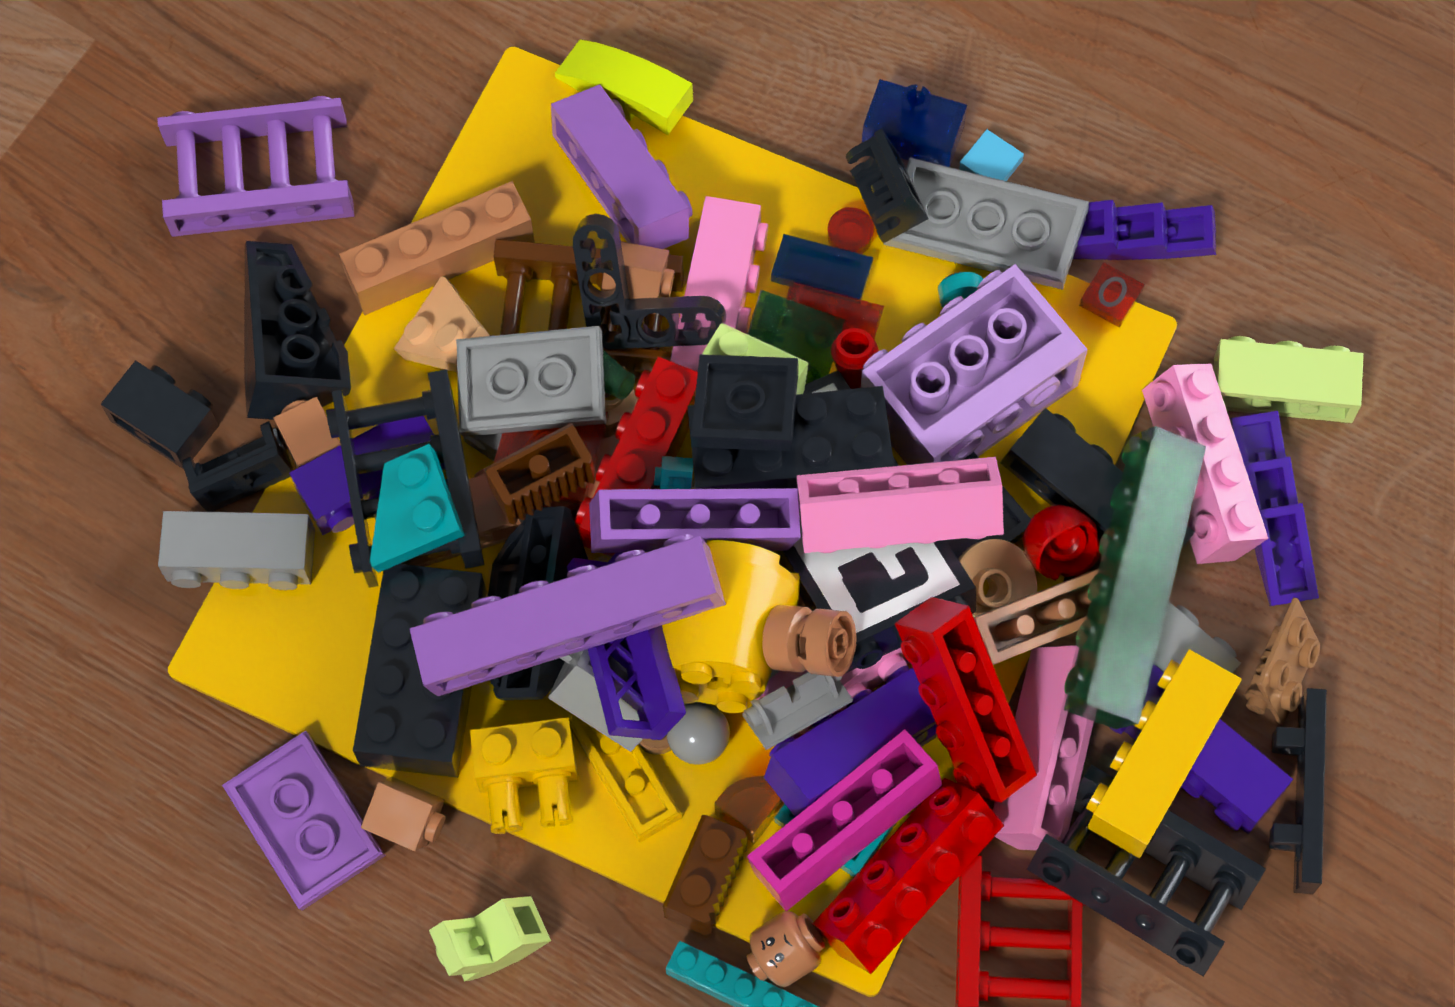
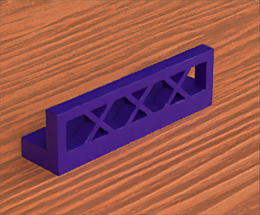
[567,552,686,740]

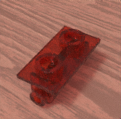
[781,282,884,340]

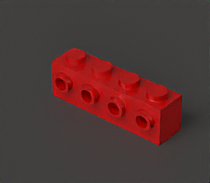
[576,357,698,557]
[895,597,1037,803]
[812,778,1004,974]

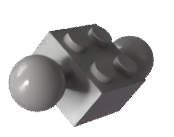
[548,649,730,765]

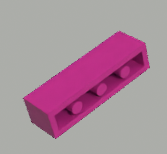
[747,729,942,911]

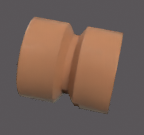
[762,605,856,677]

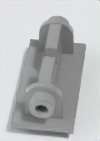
[742,672,853,750]

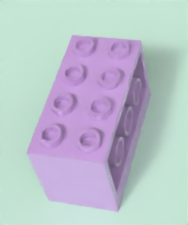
[861,264,1088,465]

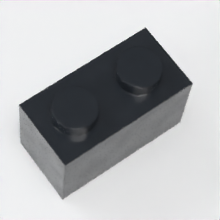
[101,360,219,469]

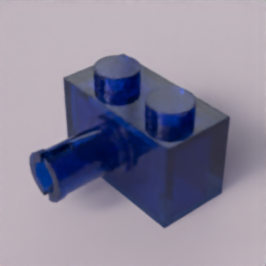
[862,79,967,167]

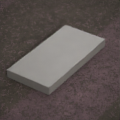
[883,158,1089,290]

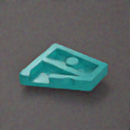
[370,444,465,573]

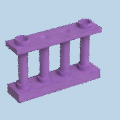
[157,96,354,237]

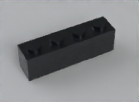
[1000,408,1195,584]

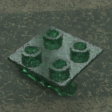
[747,290,845,384]

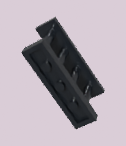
[326,369,485,588]
[1027,764,1266,977]

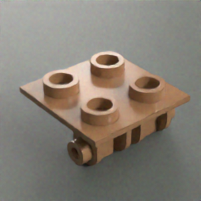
[1245,597,1320,726]

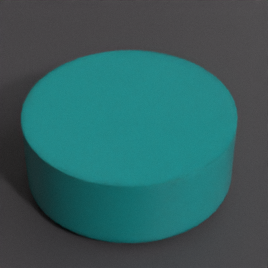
[937,272,983,308]

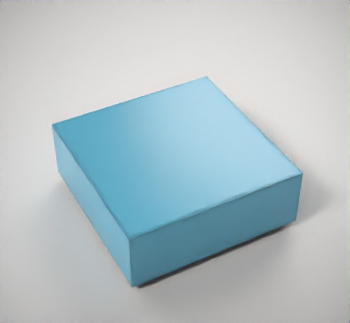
[959,129,1024,181]

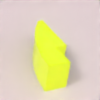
[555,39,693,135]

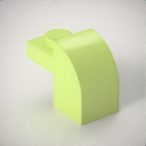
[429,896,551,981]

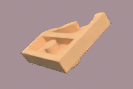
[394,276,490,372]

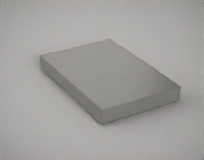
[456,326,606,437]

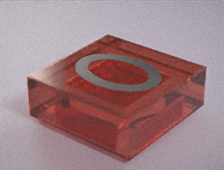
[1079,262,1145,328]

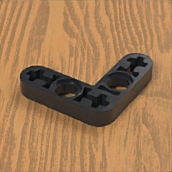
[573,214,726,349]

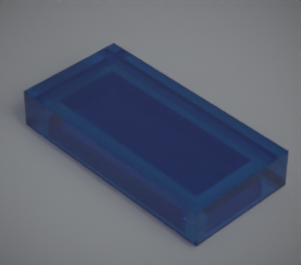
[771,234,873,305]

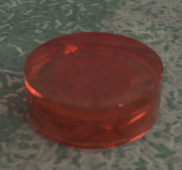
[827,207,874,256]

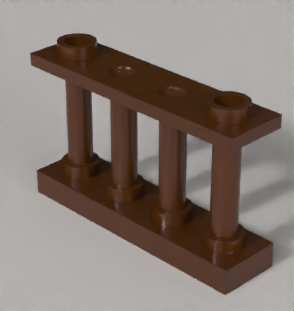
[490,240,684,379]

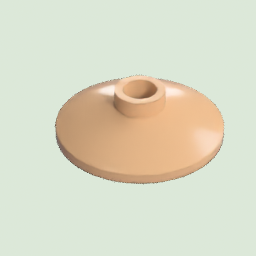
[958,539,1037,617]

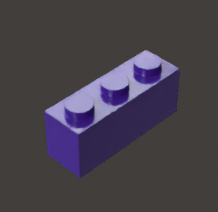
[289,416,445,535]

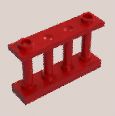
[955,856,1086,1007]

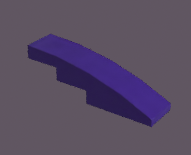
[1073,200,1216,260]
[1230,411,1319,606]

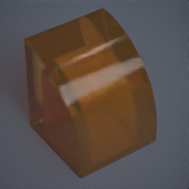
[714,776,785,844]

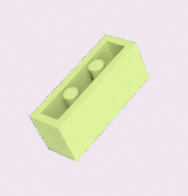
[1213,336,1364,423]

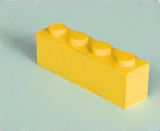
[1086,649,1242,859]

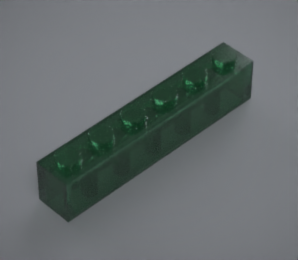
[1064,426,1206,729]

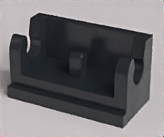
[846,128,929,243]
[182,421,293,512]

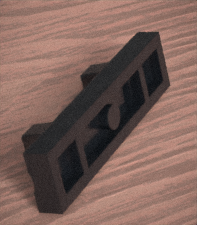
[1269,688,1327,894]

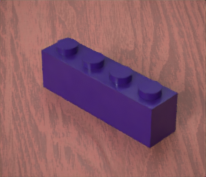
[1097,652,1293,834]
[764,666,937,817]

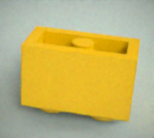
[470,717,578,834]

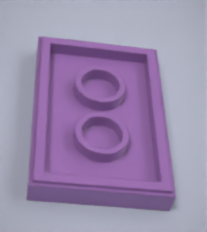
[222,731,386,910]

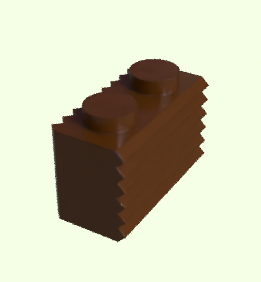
[484,423,596,525]
[662,815,747,935]

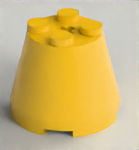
[662,540,800,713]

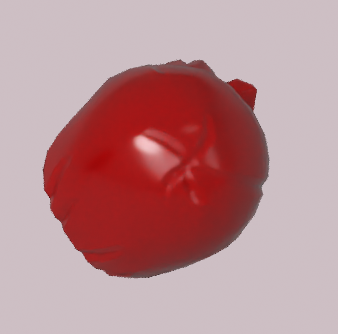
[1023,505,1101,581]

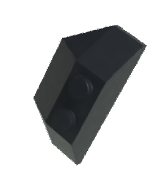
[487,506,588,700]

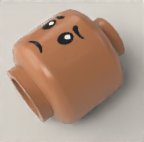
[747,911,825,987]

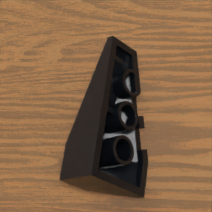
[244,241,351,420]

